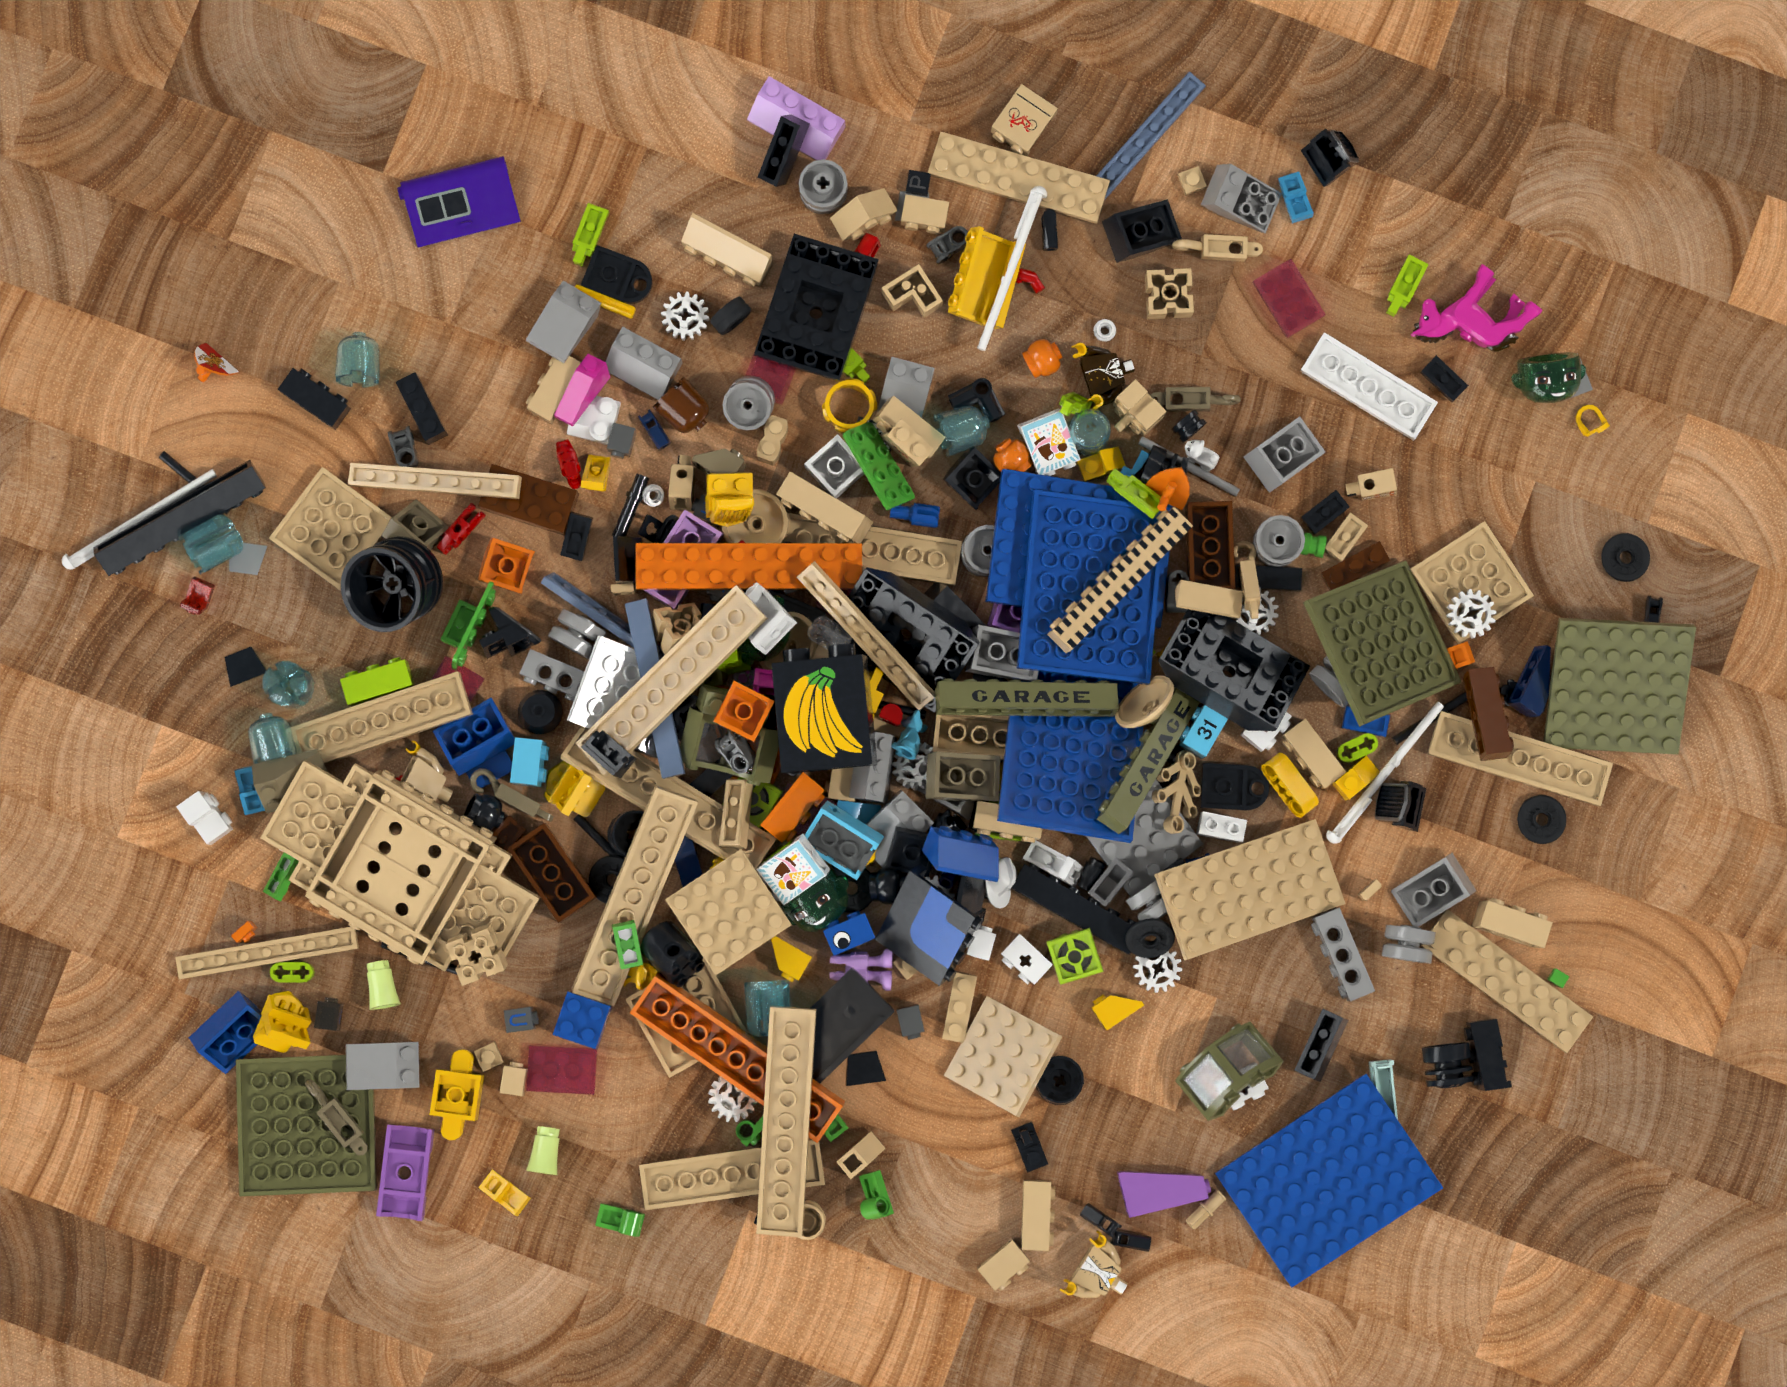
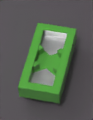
[263,852,299,901]
[612,920,643,970]

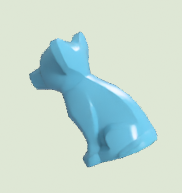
[891,710,928,760]

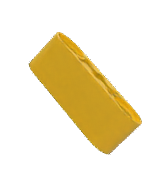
[1261,753,1319,818]

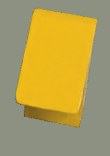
[1077,446,1126,482]
[581,455,611,492]

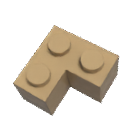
[830,188,897,241]
[881,264,943,318]

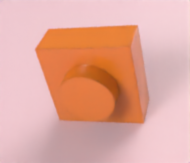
[1446,641,1475,669]
[231,921,258,943]

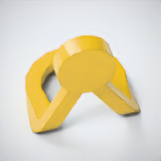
[1575,405,1610,437]

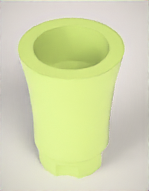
[367,960,401,1010]
[526,1126,560,1175]

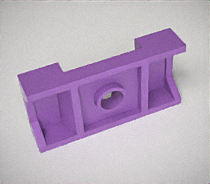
[376,1124,435,1221]

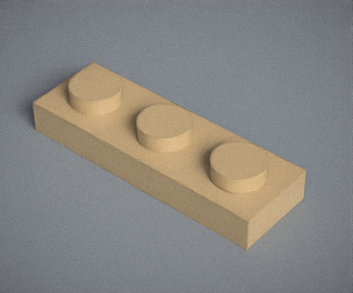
[942,973,977,1043]

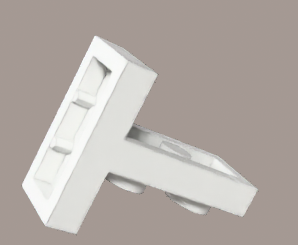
[1023,840,1084,887]

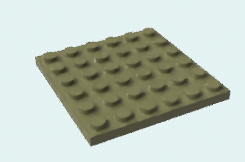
[1303,561,1462,727]
[1543,618,1696,755]
[236,1055,377,1197]

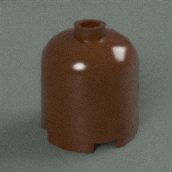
[653,377,709,433]

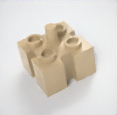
[1113,379,1167,437]
[652,603,702,654]

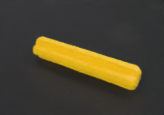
[575,285,636,319]

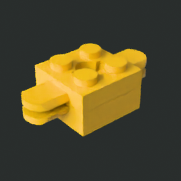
[429,1049,484,1140]

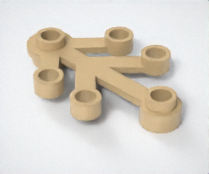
[1152,750,1202,834]

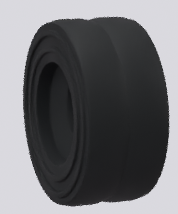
[710,296,752,335]

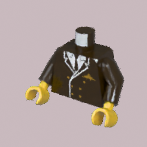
[1071,343,1135,411]

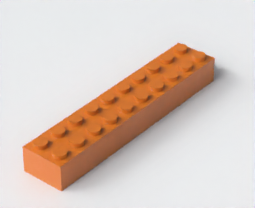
[635,543,862,590]
[630,972,845,1143]

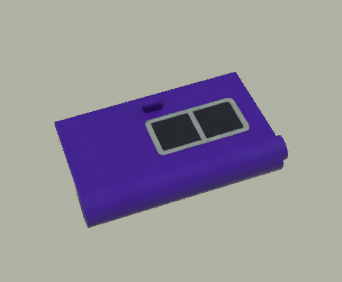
[397,156,521,247]

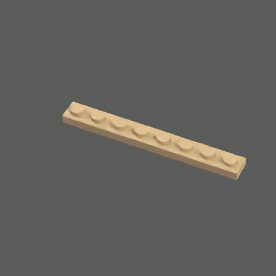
[348,463,522,499]
[797,561,935,710]
[175,927,359,979]

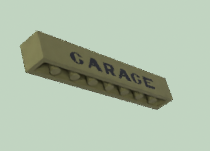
[935,679,1119,717]
[1097,687,1200,834]

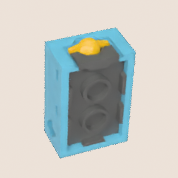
[805,800,884,880]

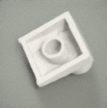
[567,396,621,445]

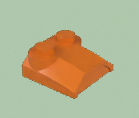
[478,538,535,594]
[713,681,774,742]

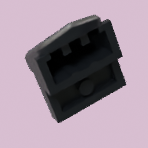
[1301,129,1359,187]
[479,607,541,659]
[1375,781,1426,832]

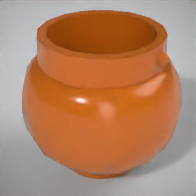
[1022,339,1063,378]
[993,438,1033,472]

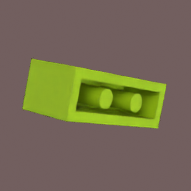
[340,657,415,706]

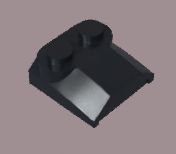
[943,447,1001,510]

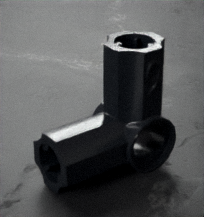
[948,378,1005,424]

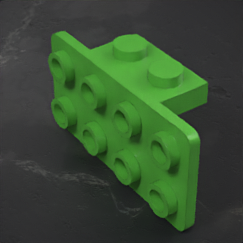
[843,422,915,510]
[441,581,496,671]

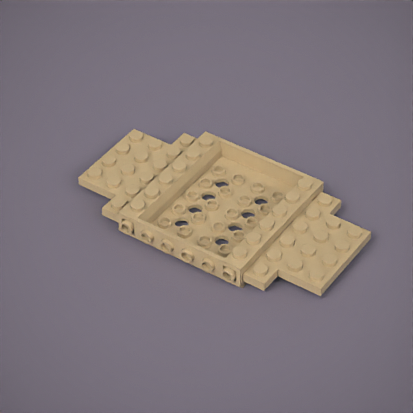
[261,760,540,975]

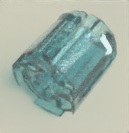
[178,515,243,575]
[262,661,315,709]
[744,980,791,1037]

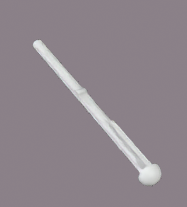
[977,186,1047,351]
[62,469,217,570]
[1326,701,1444,844]

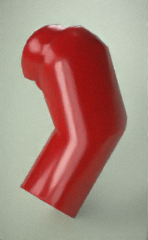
[1016,268,1045,294]

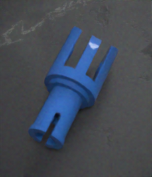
[890,503,940,528]

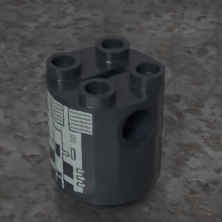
[640,921,705,987]

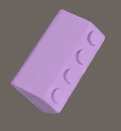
[747,76,845,160]
[644,509,723,610]

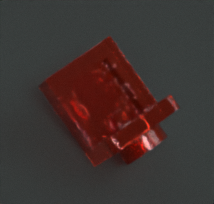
[180,576,215,615]

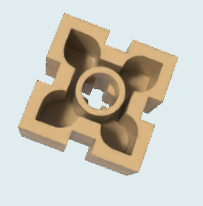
[1145,268,1194,320]
[445,923,508,986]

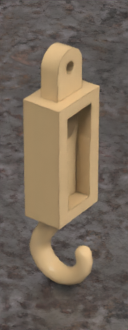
[1172,234,1263,262]
[1234,541,1261,619]

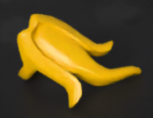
[623,963,658,990]

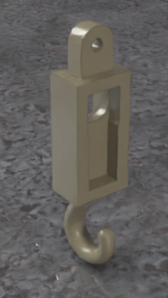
[1150,387,1241,412]
[470,768,555,822]
[305,1079,368,1155]

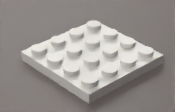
[567,636,641,729]

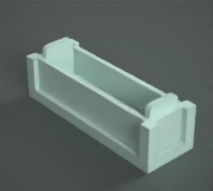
[1368,1059,1398,1120]

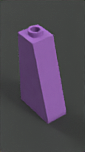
[1117,1171,1211,1218]

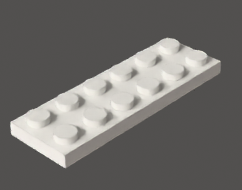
[1300,332,1438,441]

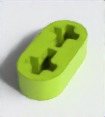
[1336,733,1378,763]
[270,962,315,983]

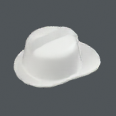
[985,857,1018,909]

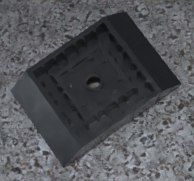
[754,233,879,381]
[823,567,980,712]
[1158,609,1310,731]

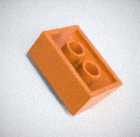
[760,772,825,844]

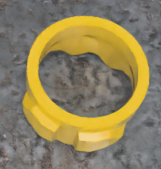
[822,378,877,434]

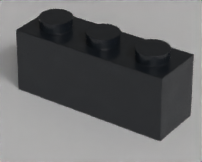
[757,114,810,187]
[278,368,351,430]
[396,372,448,445]
[1295,1009,1349,1082]

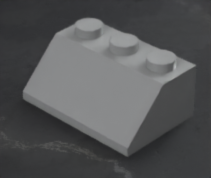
[606,327,683,400]
[849,732,897,804]

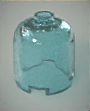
[335,332,380,388]
[934,406,990,457]
[1068,408,1111,456]
[248,713,297,764]

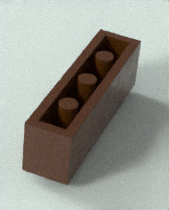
[1463,667,1514,761]

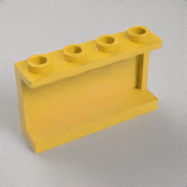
[948,226,1026,330]

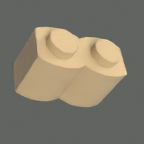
[757,415,788,466]

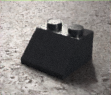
[613,536,643,585]

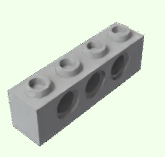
[519,649,584,702]
[1311,907,1375,1002]

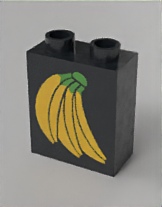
[772,644,877,774]

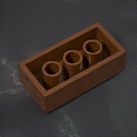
[478,464,579,536]
[1185,501,1235,590]
[507,823,598,923]

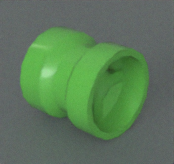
[1300,532,1327,558]

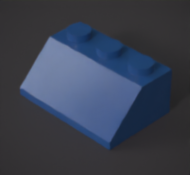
[433,697,515,776]
[922,826,999,882]
[188,990,262,1074]

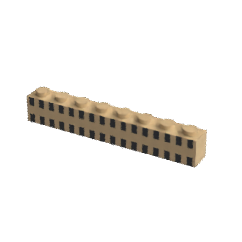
[1047,507,1193,653]

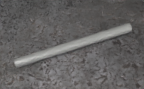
[1138,436,1240,497]

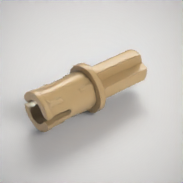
[1186,1189,1226,1229]

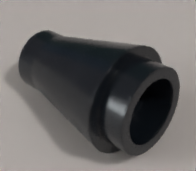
[1078,856,1106,891]

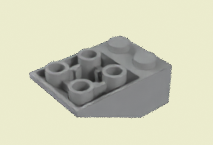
[1201,164,1282,233]

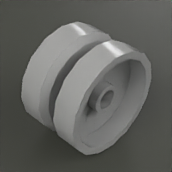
[799,159,848,214]
[722,375,775,431]
[1253,515,1305,567]
[960,525,995,577]
[548,609,606,659]
[1309,656,1348,708]
[1126,880,1167,921]
[1382,925,1436,964]

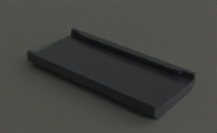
[809,967,895,1083]

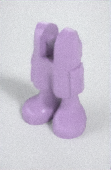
[829,948,893,991]

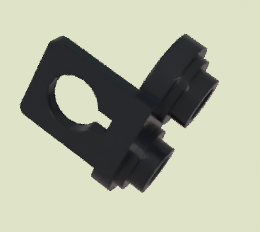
[638,514,679,543]

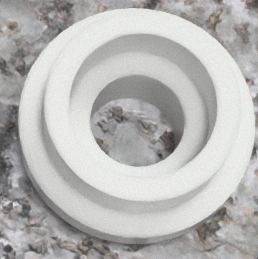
[1094,319,1116,342]
[642,484,664,507]

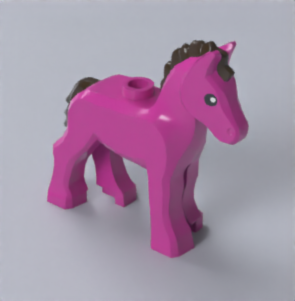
[1411,264,1542,352]

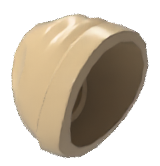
[798,1200,826,1240]

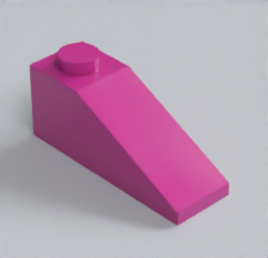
[554,354,610,426]

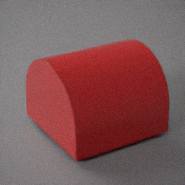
[854,233,881,258]
[879,704,903,727]

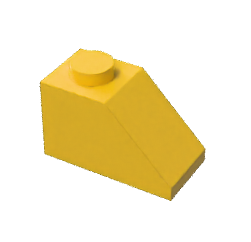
[1331,755,1380,801]
[771,936,812,982]
[1090,994,1144,1030]

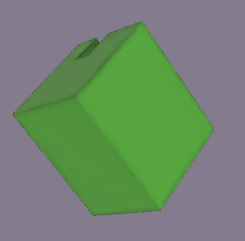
[1547,968,1569,988]

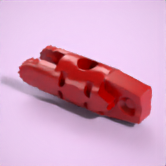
[556,439,581,490]
[436,503,486,555]

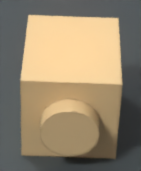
[500,1062,529,1096]

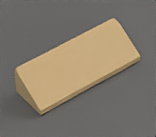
[1175,580,1243,619]
[719,779,753,849]

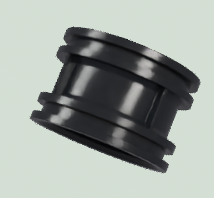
[341,536,443,632]

